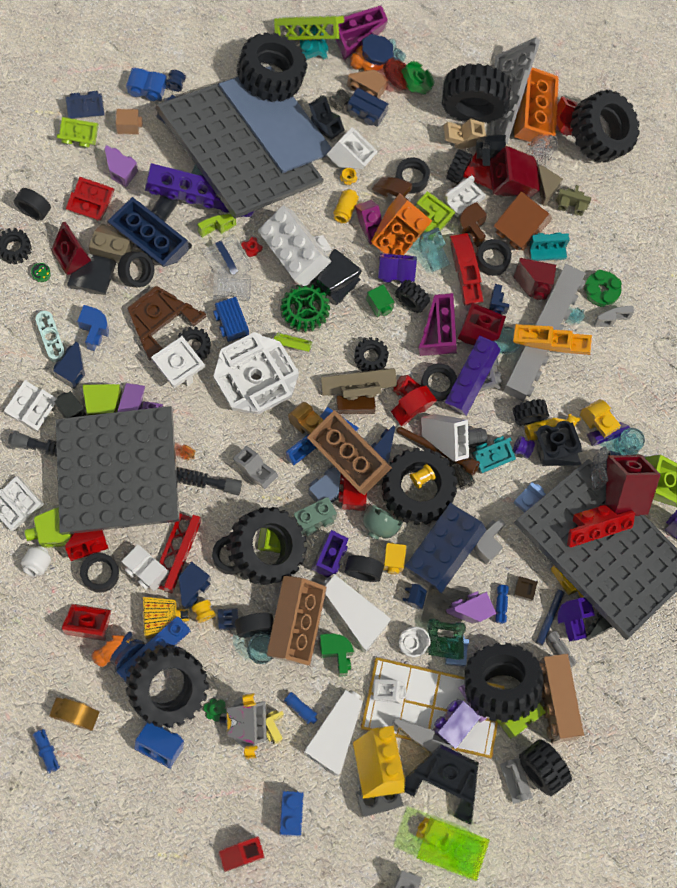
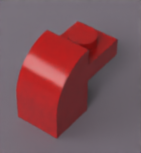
[556,96,578,136]
[391,386,437,426]

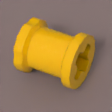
[409,464,436,489]

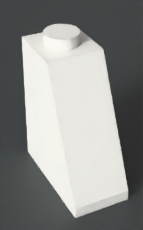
[421,414,469,461]

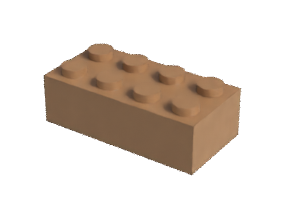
[307,410,392,495]
[266,576,327,666]
[539,654,584,744]

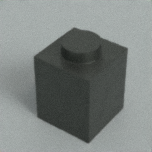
[54,391,86,418]

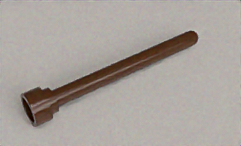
[396,427,480,475]

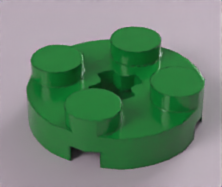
[401,61,434,94]
[584,270,622,307]

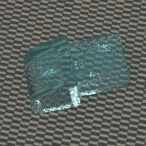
[419,228,450,273]

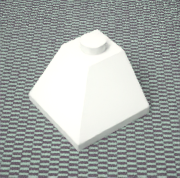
[326,127,378,169]

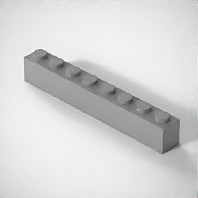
[503,264,586,402]

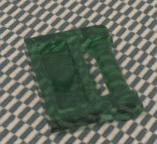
[428,619,466,660]

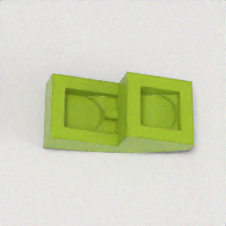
[197,214,237,237]

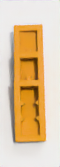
[513,324,592,355]

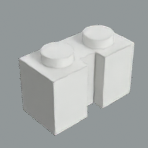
[122,544,169,592]

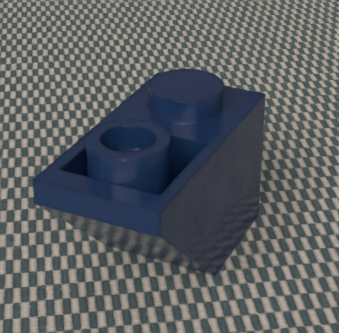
[53,342,85,389]
[179,562,211,609]

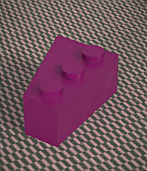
[419,293,457,356]

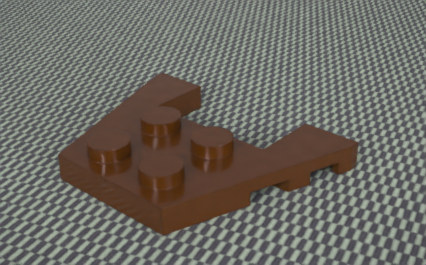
[127,286,206,361]

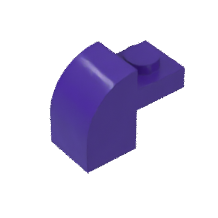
[557,597,595,642]

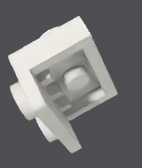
[444,175,486,218]

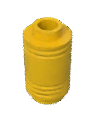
[333,189,359,224]

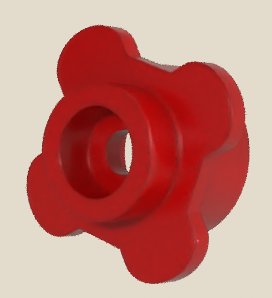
[241,237,263,257]

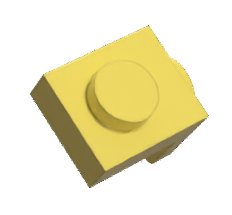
[266,710,284,745]

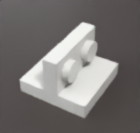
[151,336,205,388]

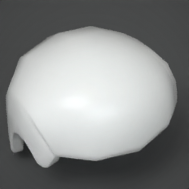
[398,626,431,658]

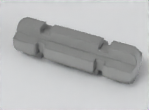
[547,631,576,667]

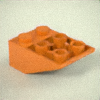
[371,194,432,255]

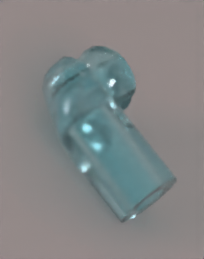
[389,39,406,62]

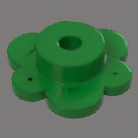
[204,699,227,722]

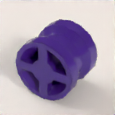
[513,436,535,459]

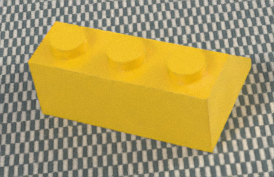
[353,726,405,798]

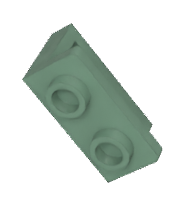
[294,497,337,536]

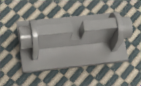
[500,758,533,804]

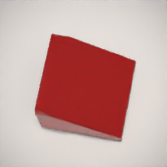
[392,375,421,397]

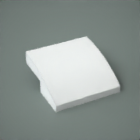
[3,380,57,431]
[0,476,44,531]

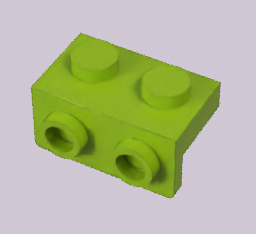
[57,117,99,148]

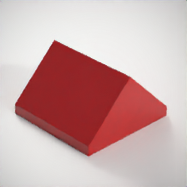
[62,604,111,641]

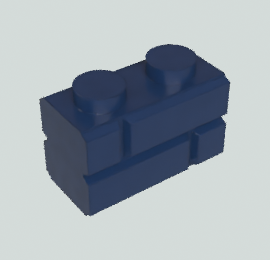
[347,88,389,127]

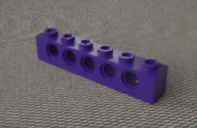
[145,163,254,217]

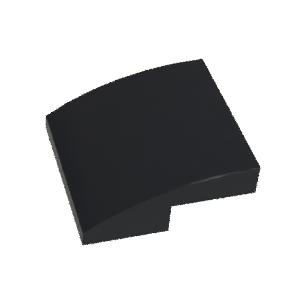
[67,254,117,295]

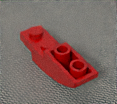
[449,233,483,306]

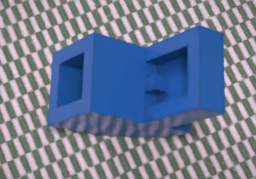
[77,305,109,351]

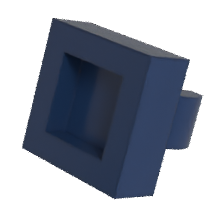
[402,584,427,610]
[218,608,238,631]

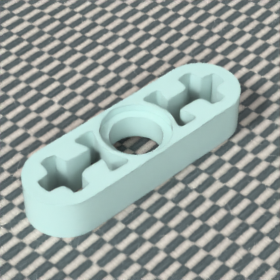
[36,311,65,363]

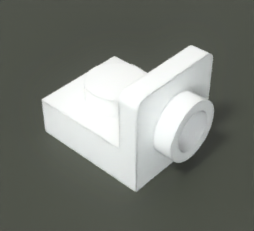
[373,679,406,704]

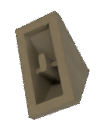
[537,165,563,206]

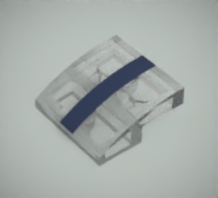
[202,234,252,286]

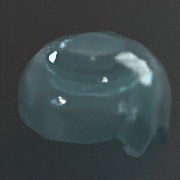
[493,327,520,355]
[247,632,273,664]

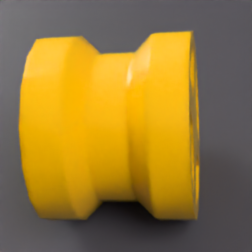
[191,600,216,623]

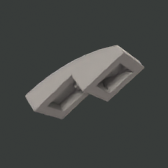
[594,305,634,327]

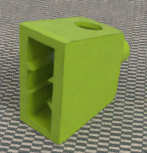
[83,384,121,416]
[24,507,72,548]

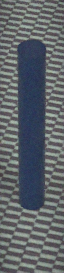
[535,589,565,646]

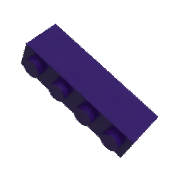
[445,336,501,416]

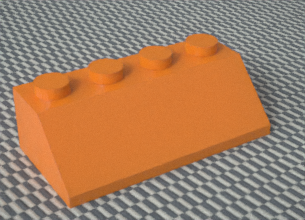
[514,67,559,142]

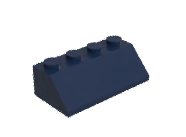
[107,197,189,267]

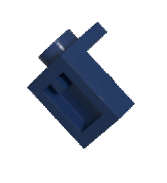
[489,284,510,315]

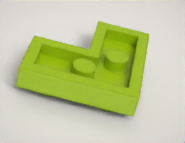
[416,191,456,240]

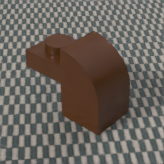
[458,202,487,248]

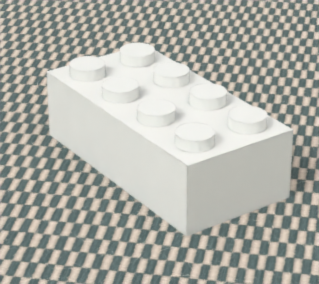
[257,205,332,286]

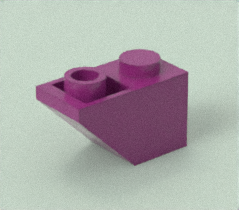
[355,200,382,245]

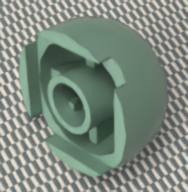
[363,504,403,540]

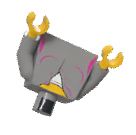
[219,693,267,759]

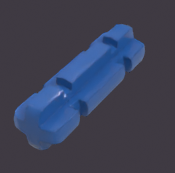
[495,585,509,624]

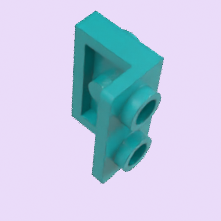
[299,25,328,60]
[529,232,570,261]
[472,436,516,474]

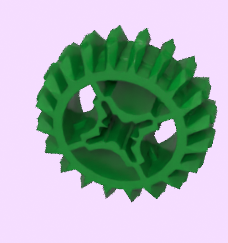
[280,284,330,333]

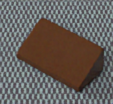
[337,396,376,414]

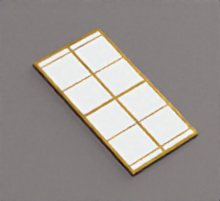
[361,657,505,759]

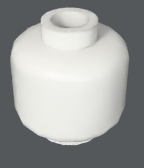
[21,546,51,577]

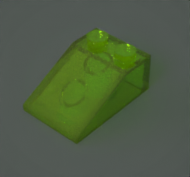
[416,817,490,882]

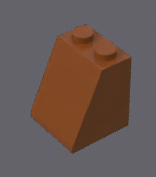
[494,191,552,250]

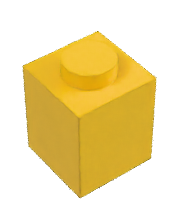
[383,543,406,574]

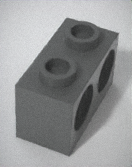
[356,787,404,818]

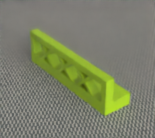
[274,15,344,40]

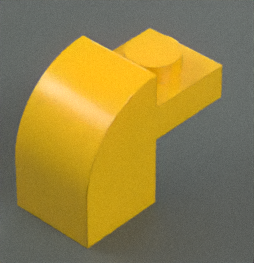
[580,399,621,438]

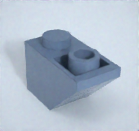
[308,467,340,503]

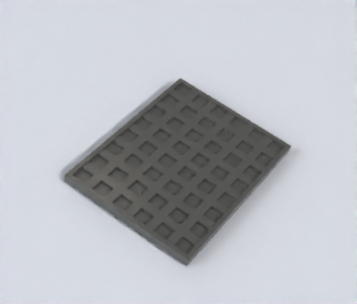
[156,76,324,219]
[514,459,677,640]

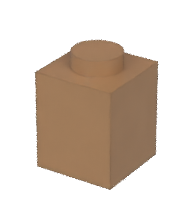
[116,109,143,134]

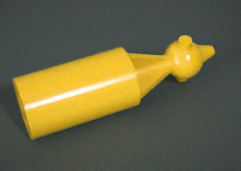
[524,414,581,441]

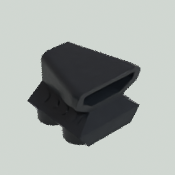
[310,249,362,305]
[534,421,582,466]

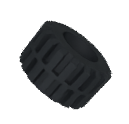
[519,739,572,797]

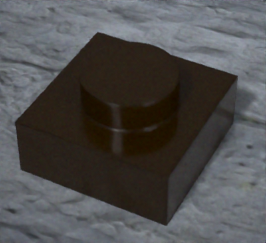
[513,576,538,602]

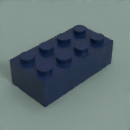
[405,503,486,593]

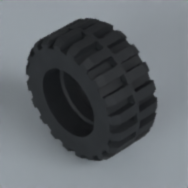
[237,32,307,102]
[442,63,511,123]
[571,90,640,163]
[382,447,458,525]
[227,507,307,585]
[465,643,543,723]
[125,644,209,728]

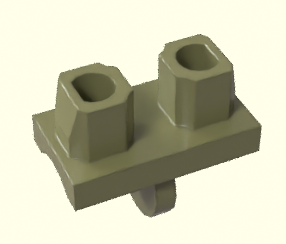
[556,185,592,216]

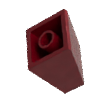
[490,146,540,198]
[606,455,661,516]

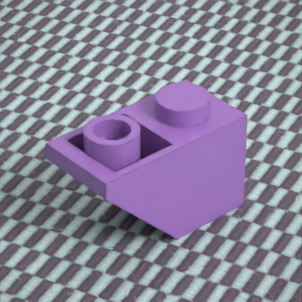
[105,145,138,187]
[446,591,496,624]

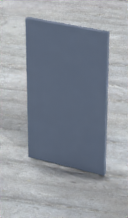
[218,66,332,173]

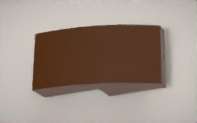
[372,177,412,197]

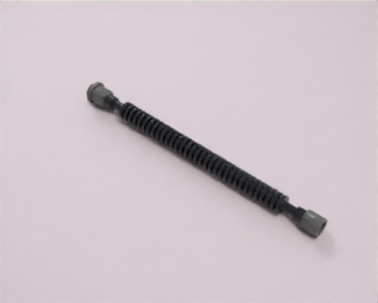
[8,430,242,496]

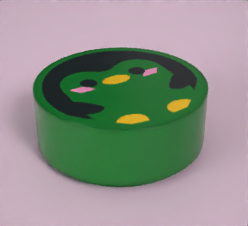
[31,263,51,282]

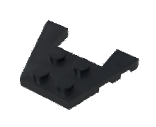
[404,744,479,825]

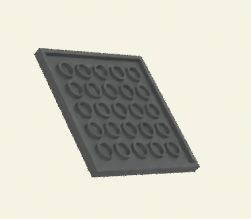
[56,406,180,535]

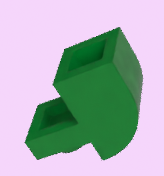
[319,634,354,677]

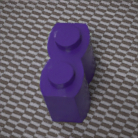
[378,253,417,283]

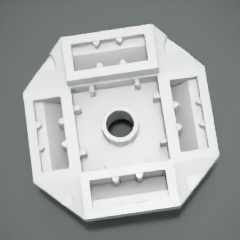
[214,332,299,415]

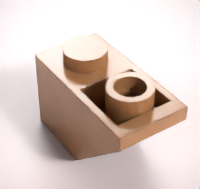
[347,70,389,99]

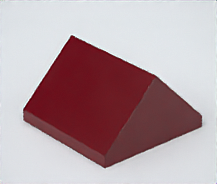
[51,222,91,275]

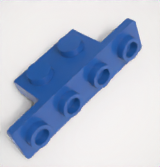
[117,617,191,682]

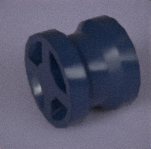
[165,70,186,92]

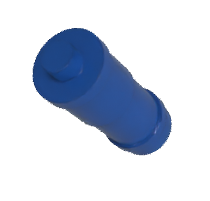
[284,692,318,725]

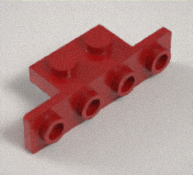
[567,505,635,548]

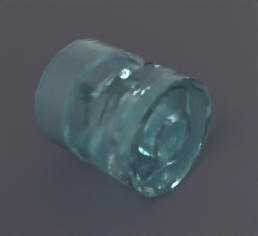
[614,428,645,455]

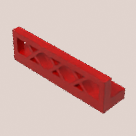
[157,513,201,594]

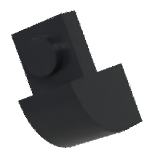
[309,95,345,140]
[476,135,506,166]

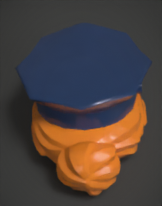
[350,34,393,71]
[92,631,145,672]

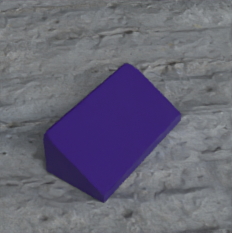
[587,422,630,446]

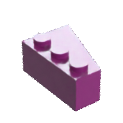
[331,5,388,60]

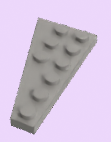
[490,37,540,144]

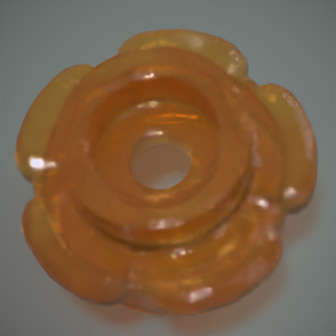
[178,444,196,461]

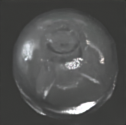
[526,134,557,169]

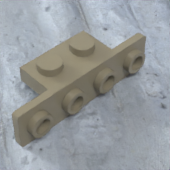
[321,368,397,400]

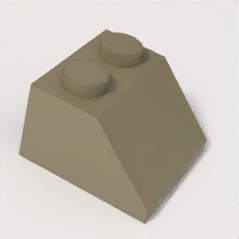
[89,223,134,264]

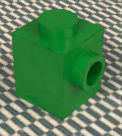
[366,284,394,317]

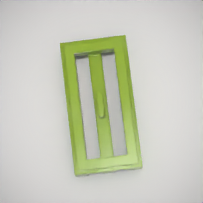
[274,332,313,352]

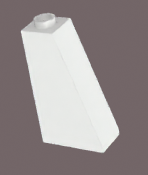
[322,575,391,653]
[304,690,363,777]

